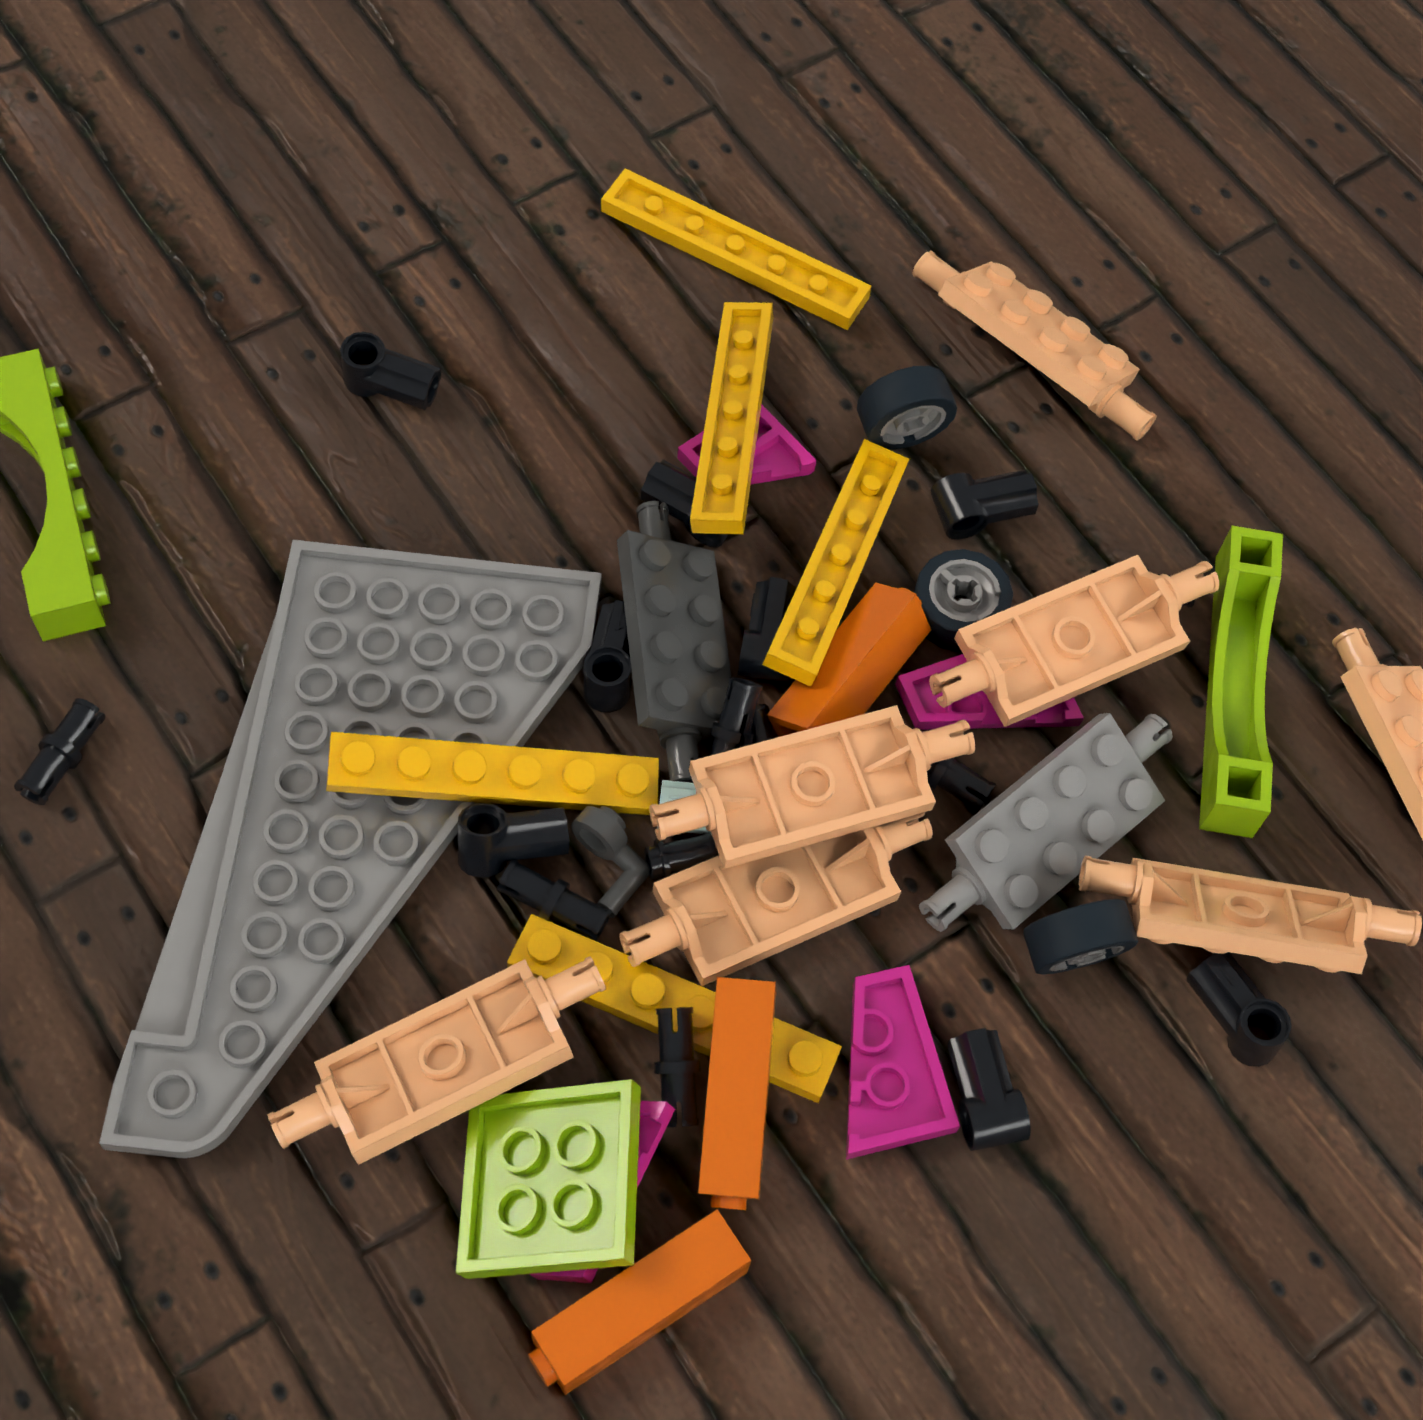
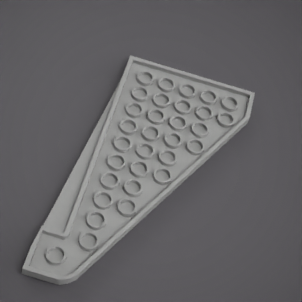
[99,540,602,1158]

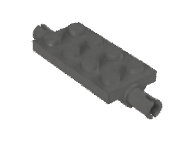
[617,501,731,783]

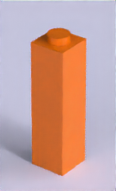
[767,582,932,737]
[698,977,777,1210]
[528,1209,751,1395]

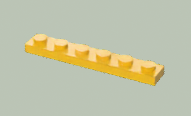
[601,168,872,330]
[690,302,773,535]
[762,439,909,687]
[326,732,659,815]
[507,914,842,1104]

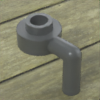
[571,806,650,918]

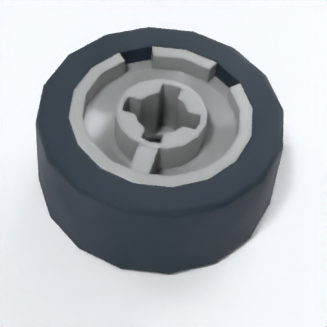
[857,366,957,450]
[914,549,1013,652]
[1023,899,1138,975]

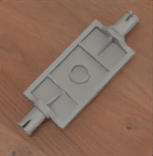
[919,713,1173,932]

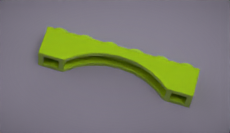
[0,348,111,642]
[1199,526,1283,838]

